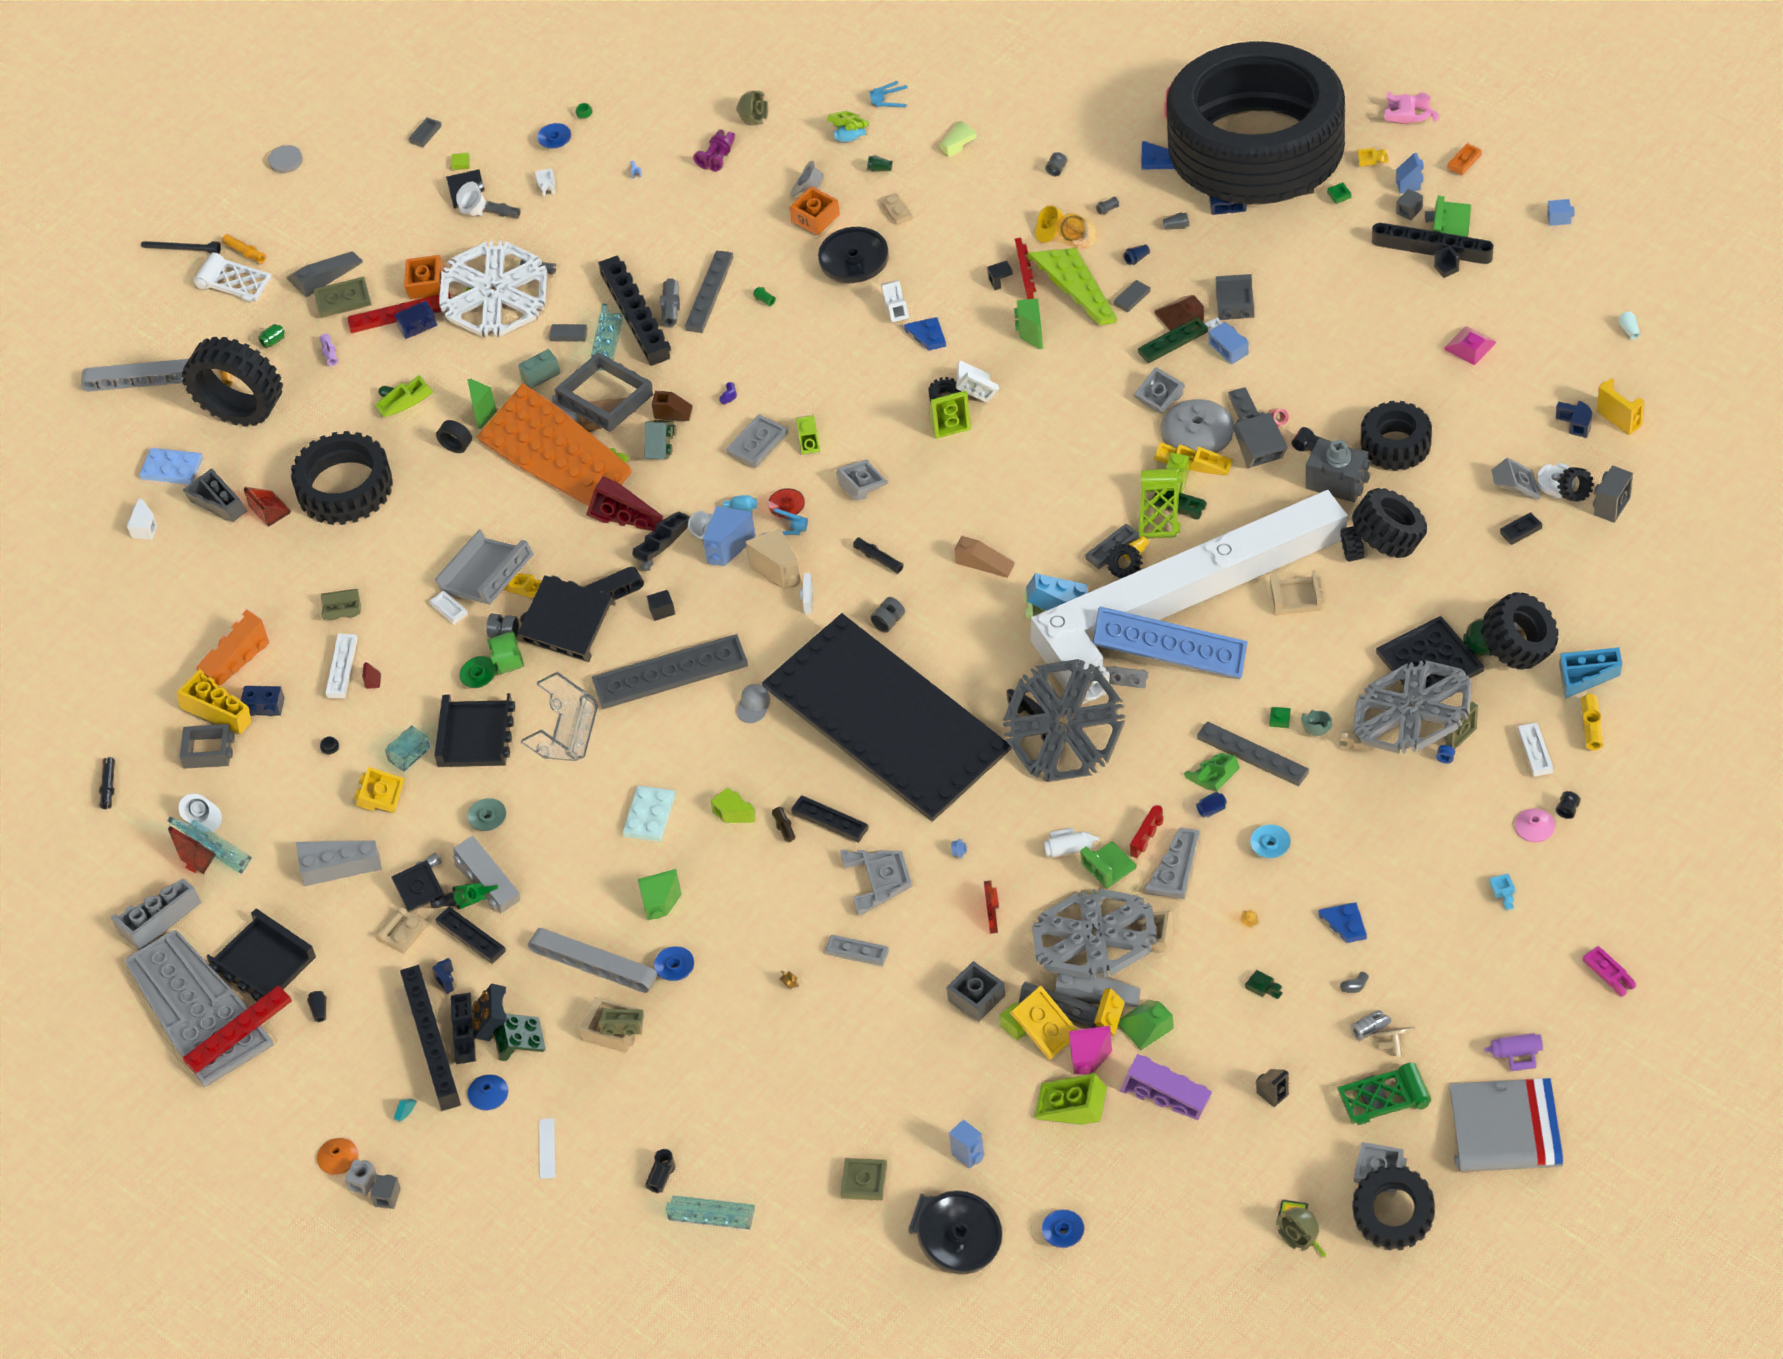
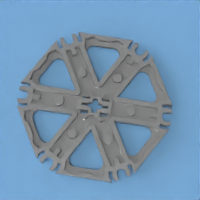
[1353,660,1472,754]
[1032,888,1157,980]

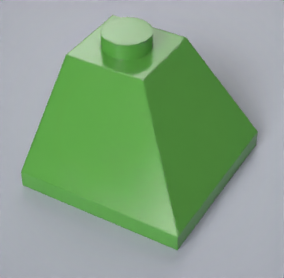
[637,869,682,920]
[1118,1000,1174,1050]

